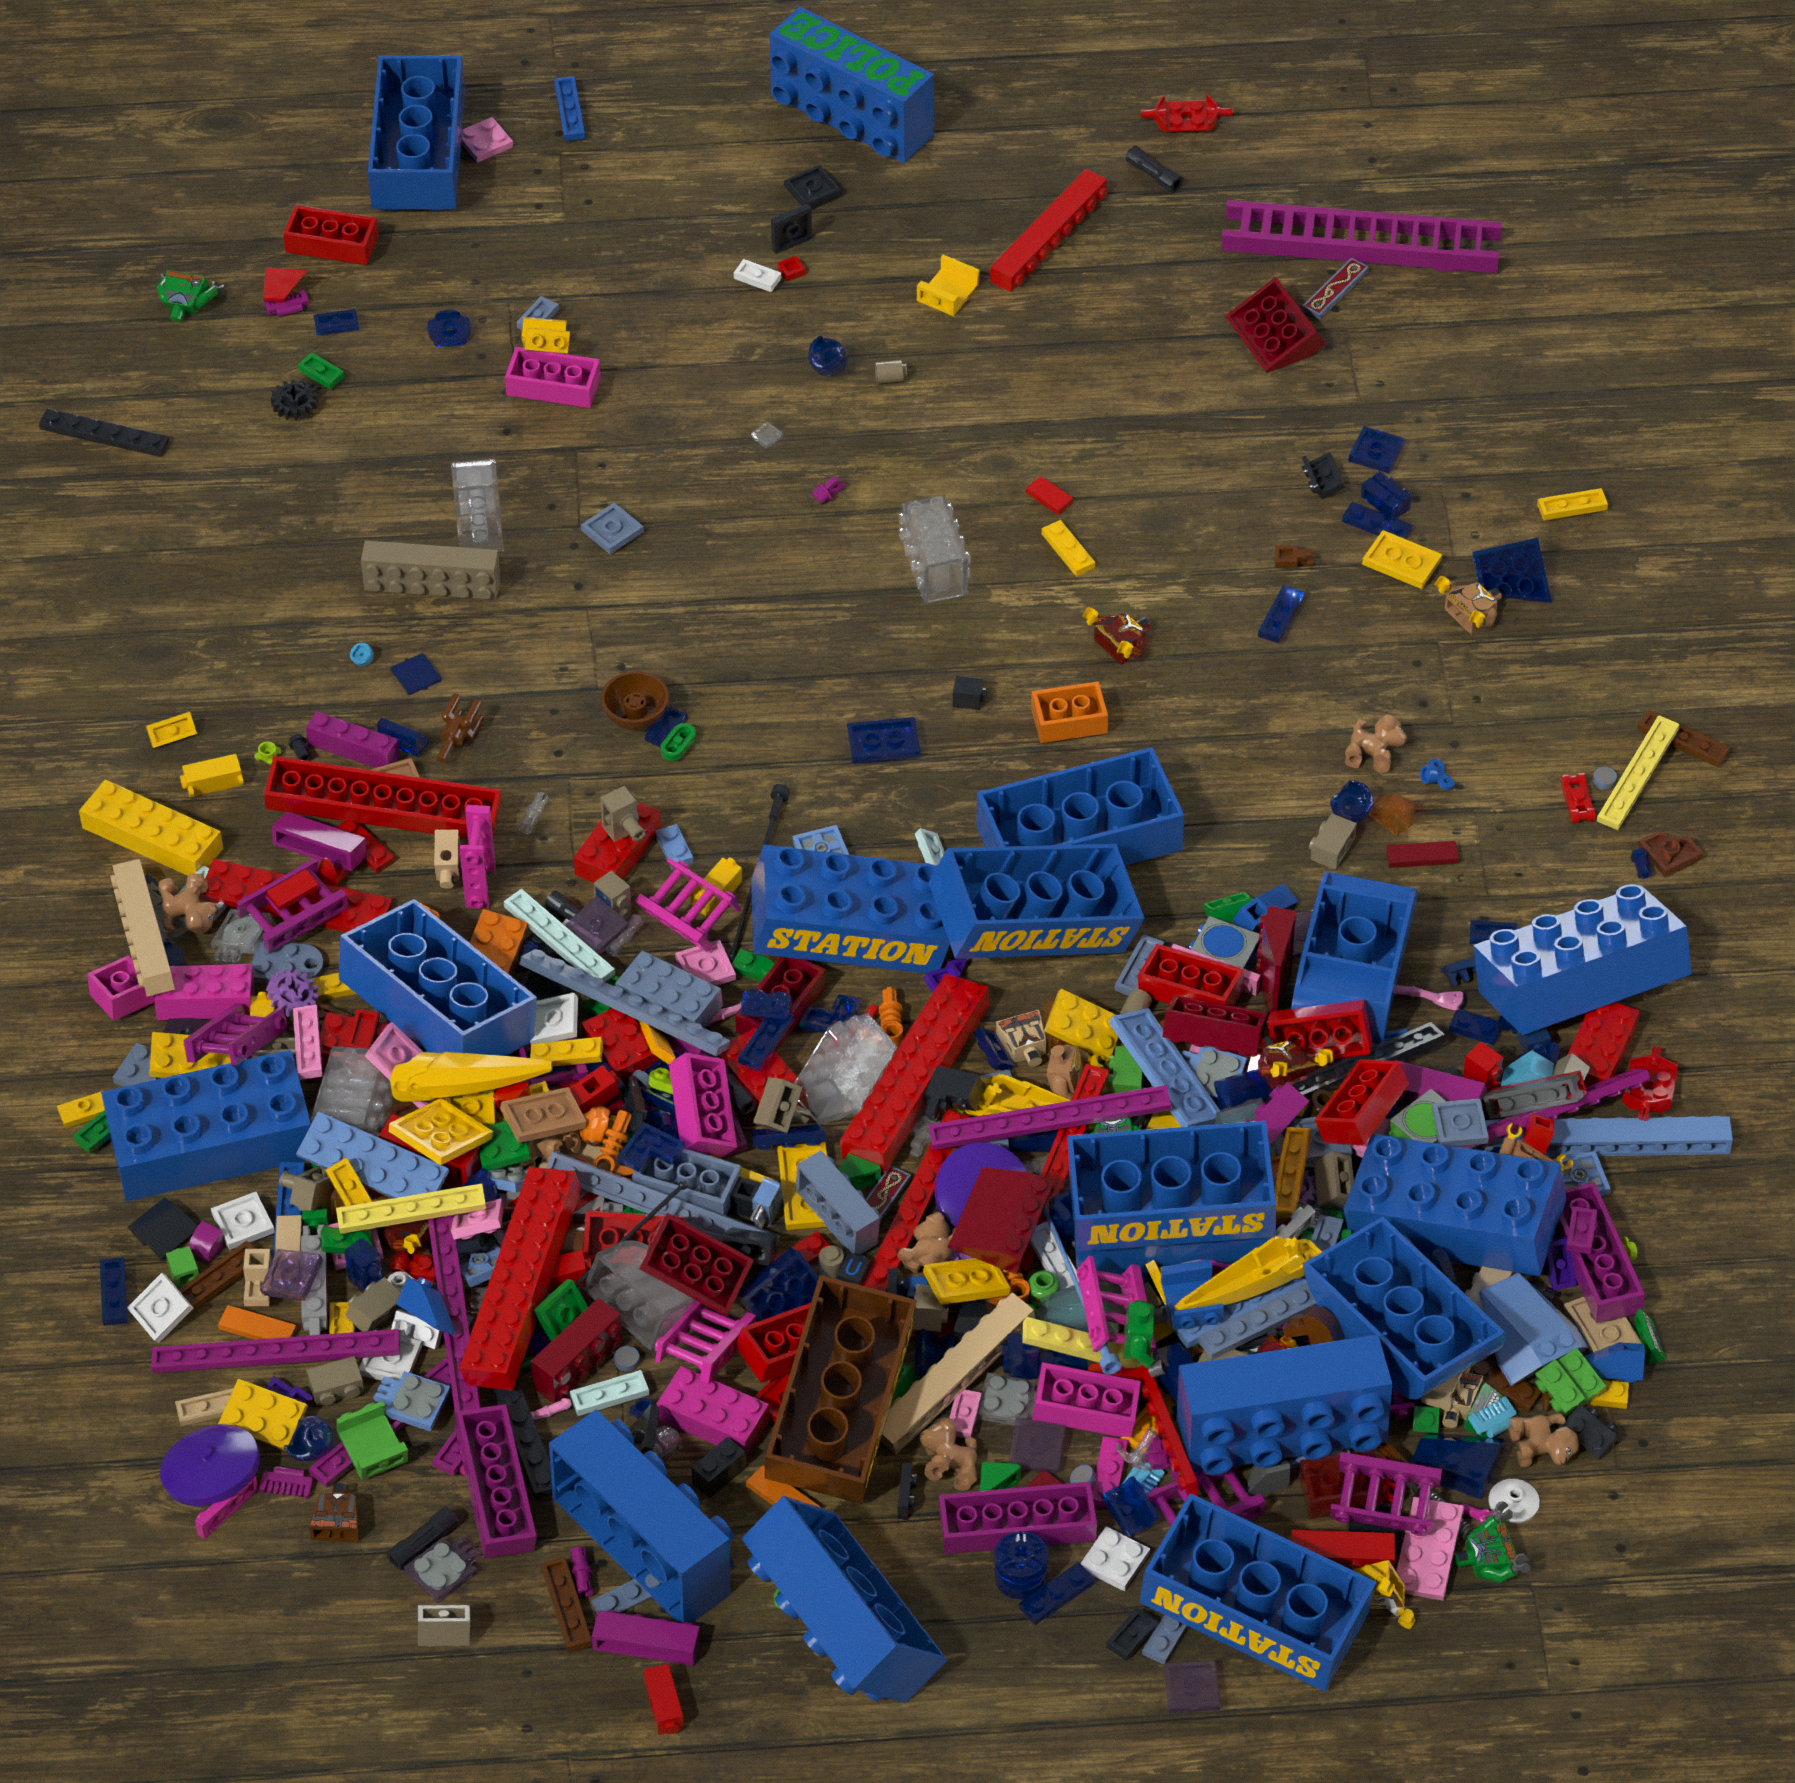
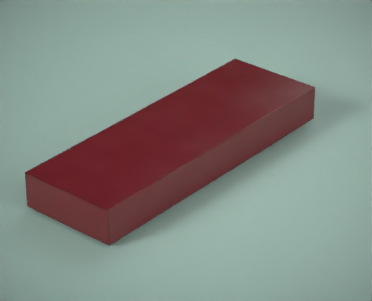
[1386,841,1459,868]

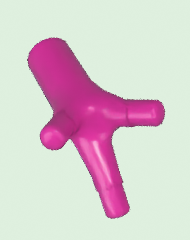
[1461,1503,1495,1523]

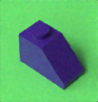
[1543,1233,1577,1291]

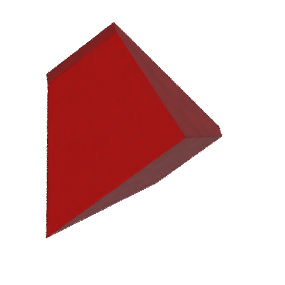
[263,268,307,302]

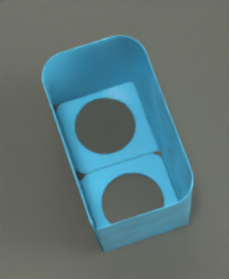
[1501,1050,1554,1086]

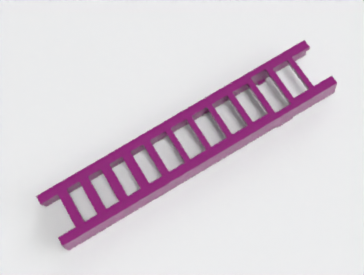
[1222,200,1502,273]

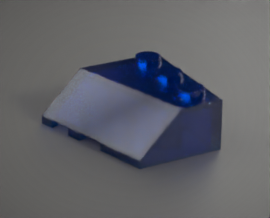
[1472,536,1552,603]
[736,1247,819,1322]
[1411,1432,1508,1500]

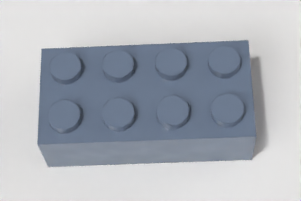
[615,951,723,1028]
[632,1138,741,1215]
[796,1150,880,1255]

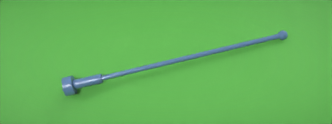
[1043,1206,1122,1375]

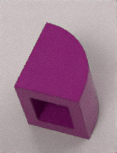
[189,1221,225,1266]

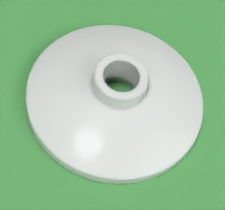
[1488,1479,1540,1523]

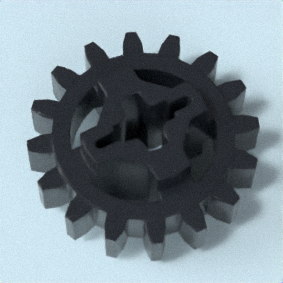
[271,379,319,421]

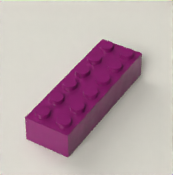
[1555,1182,1645,1323]
[454,1404,537,1559]
[939,1481,1097,1554]

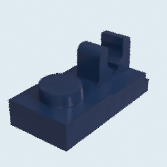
[1440,956,1476,987]

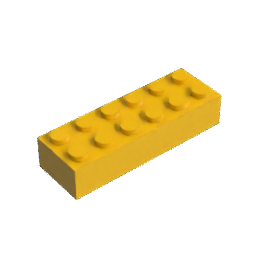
[79,780,223,876]

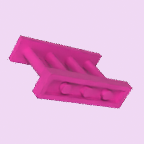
[460,805,496,909]
[635,858,742,952]
[1077,1256,1157,1355]
[654,1301,756,1384]

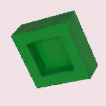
[302,1209,329,1233]
[1413,1406,1439,1433]

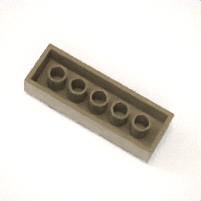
[361,541,500,600]

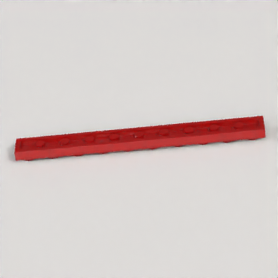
[1020,1064,1109,1275]
[862,1109,970,1292]

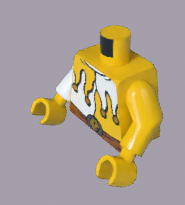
[1353,1560,1415,1629]

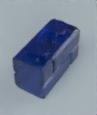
[1361,471,1411,522]
[1214,1069,1271,1112]
[344,1238,383,1293]
[1002,1333,1040,1381]

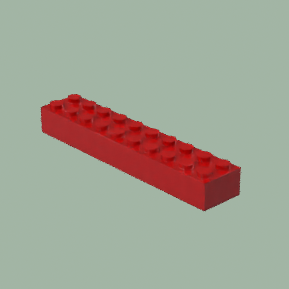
[264,756,501,840]
[840,973,990,1173]
[459,1167,582,1390]

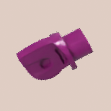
[811,476,846,504]
[1144,1436,1171,1470]

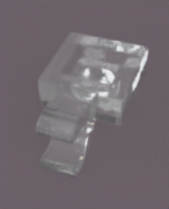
[910,1114,941,1157]

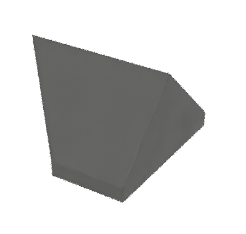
[1245,1458,1290,1497]

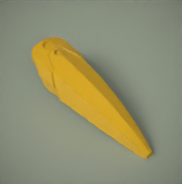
[390,1052,552,1102]
[965,1074,1098,1133]
[1175,1235,1322,1311]

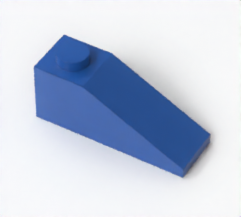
[396,1277,455,1335]

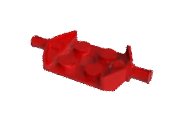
[1141,94,1233,132]
[1622,1046,1678,1121]

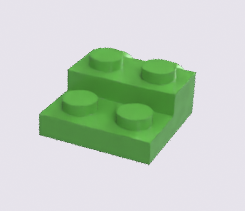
[1535,1347,1607,1417]

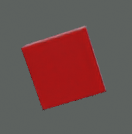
[777,256,806,282]

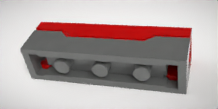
[1483,1070,1587,1119]

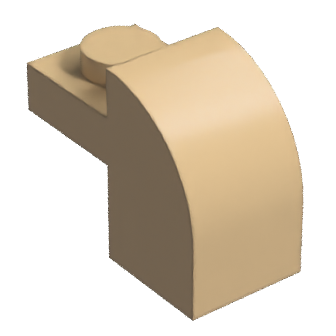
[243,1249,272,1306]

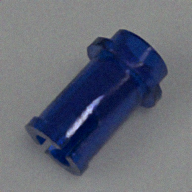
[1630,848,1652,879]
[515,941,540,972]

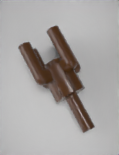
[436,693,484,763]

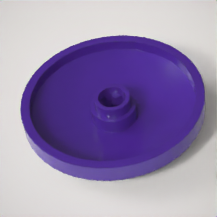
[934,1142,1027,1229]
[160,1424,260,1506]

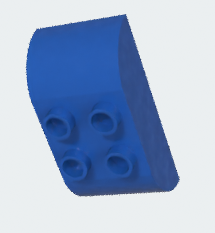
[1303,1216,1505,1400]

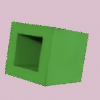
[166,1246,199,1289]

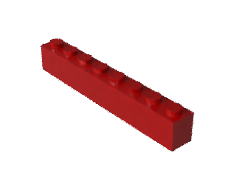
[990,169,1108,292]

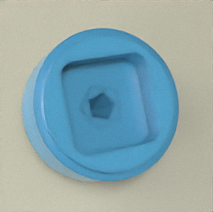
[350,643,374,667]

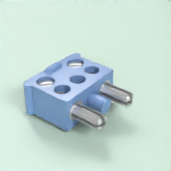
[750,1177,784,1229]

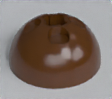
[601,671,669,731]

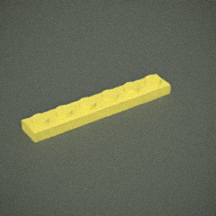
[1597,715,1679,830]
[336,1184,486,1234]
[1022,1317,1164,1378]

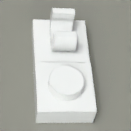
[391,1309,442,1349]

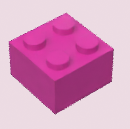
[87,955,154,1021]

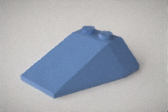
[1479,1273,1589,1386]

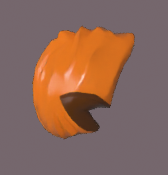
[579,1106,610,1147]

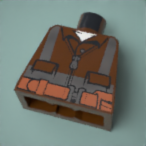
[309,1483,360,1542]

